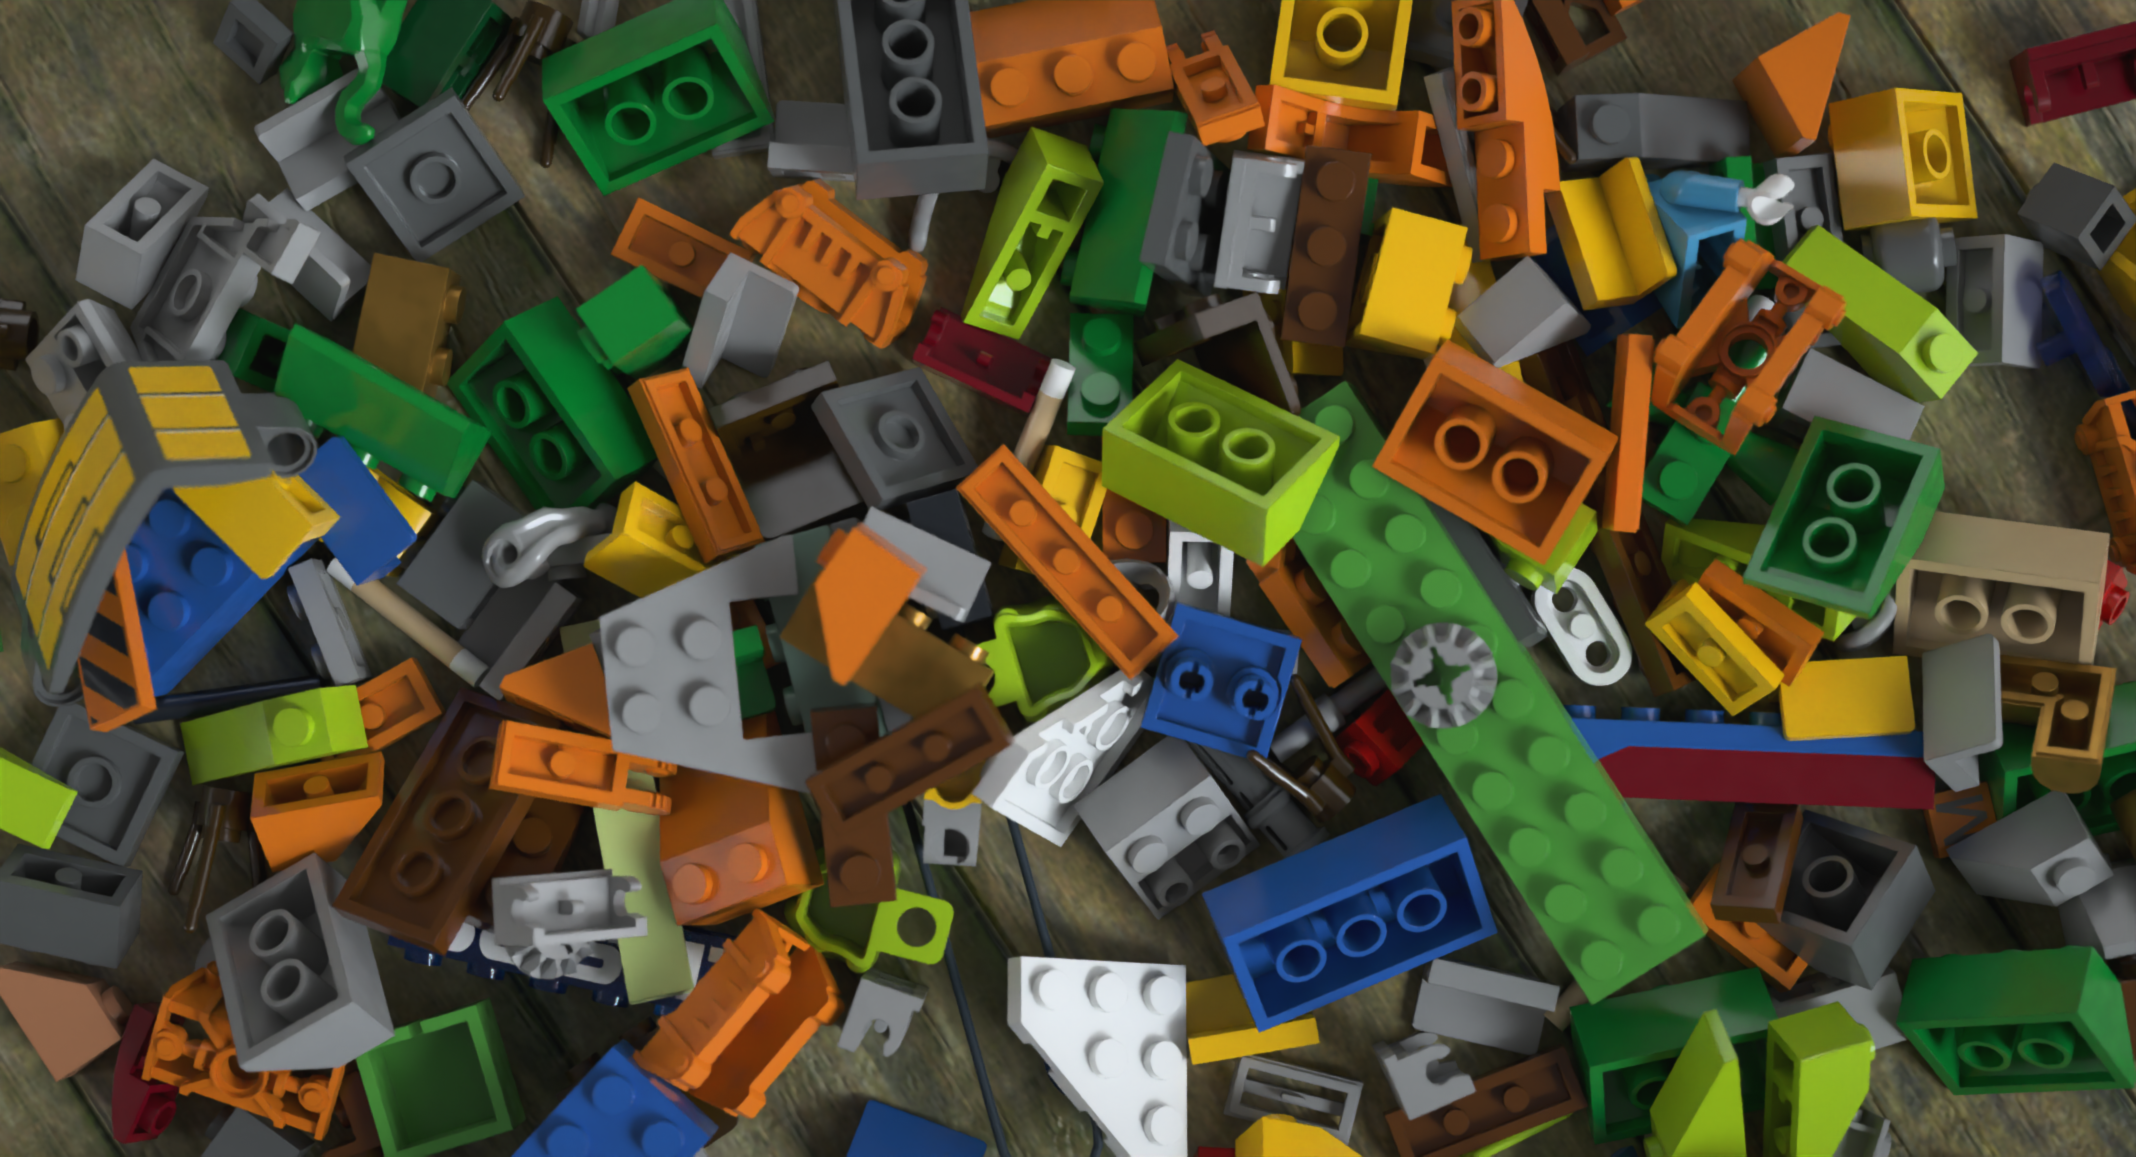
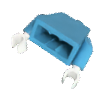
[1645,170,1794,329]

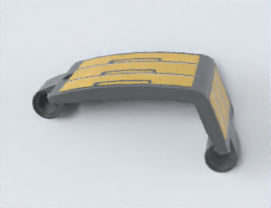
[11,360,317,707]

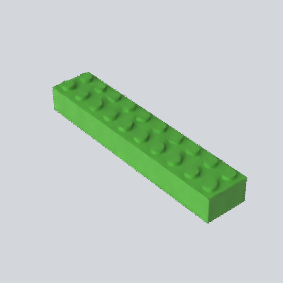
[1292,380,1708,1005]

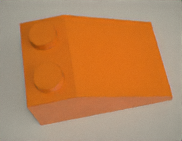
[660,710,824,926]

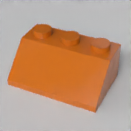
[970,0,1174,138]
[1372,339,1619,565]

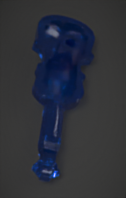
[2035,270,2136,441]

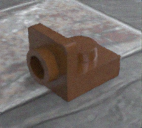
[321,1068,384,1157]

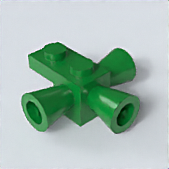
[1605,340,1799,526]

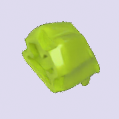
[977,596,1114,725]
[783,847,954,973]

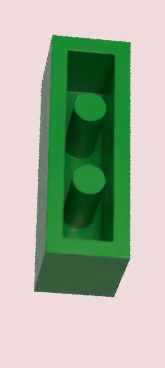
[575,264,694,380]

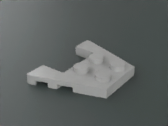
[130,217,321,361]
[599,535,816,793]

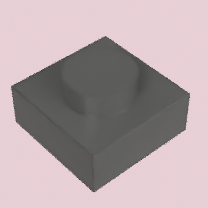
[213,0,294,85]

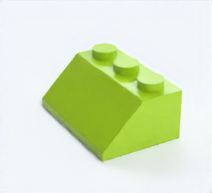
[1102,359,1340,567]

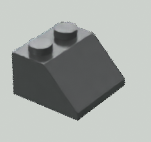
[1756,809,1936,991]

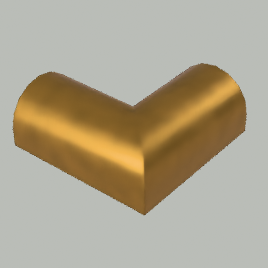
[2000,654,2117,793]

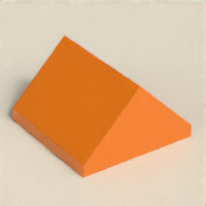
[1732,12,1851,158]

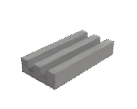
[1223,1054,1363,1146]

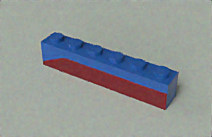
[1563,705,1935,810]

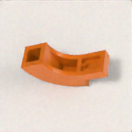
[1247,84,1452,187]

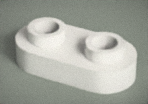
[1531,568,1632,686]

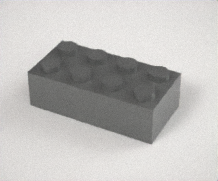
[833,0,989,200]

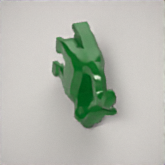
[279,0,408,145]

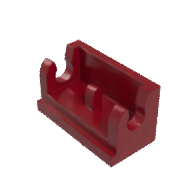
[2009,21,2136,127]
[912,307,1053,418]

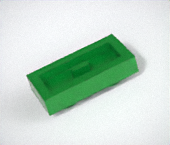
[1067,313,1134,436]

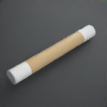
[982,359,1075,541]
[327,557,491,688]

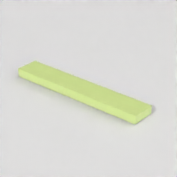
[559,620,694,1005]

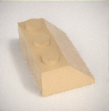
[1893,511,2110,665]

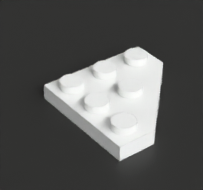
[972,670,1154,847]
[1008,956,1187,1157]

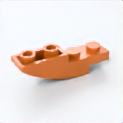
[1451,0,1560,262]

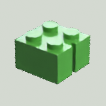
[356,997,526,1157]

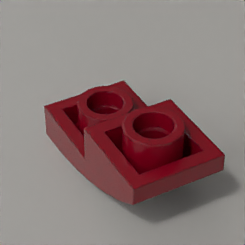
[111,1002,186,1144]

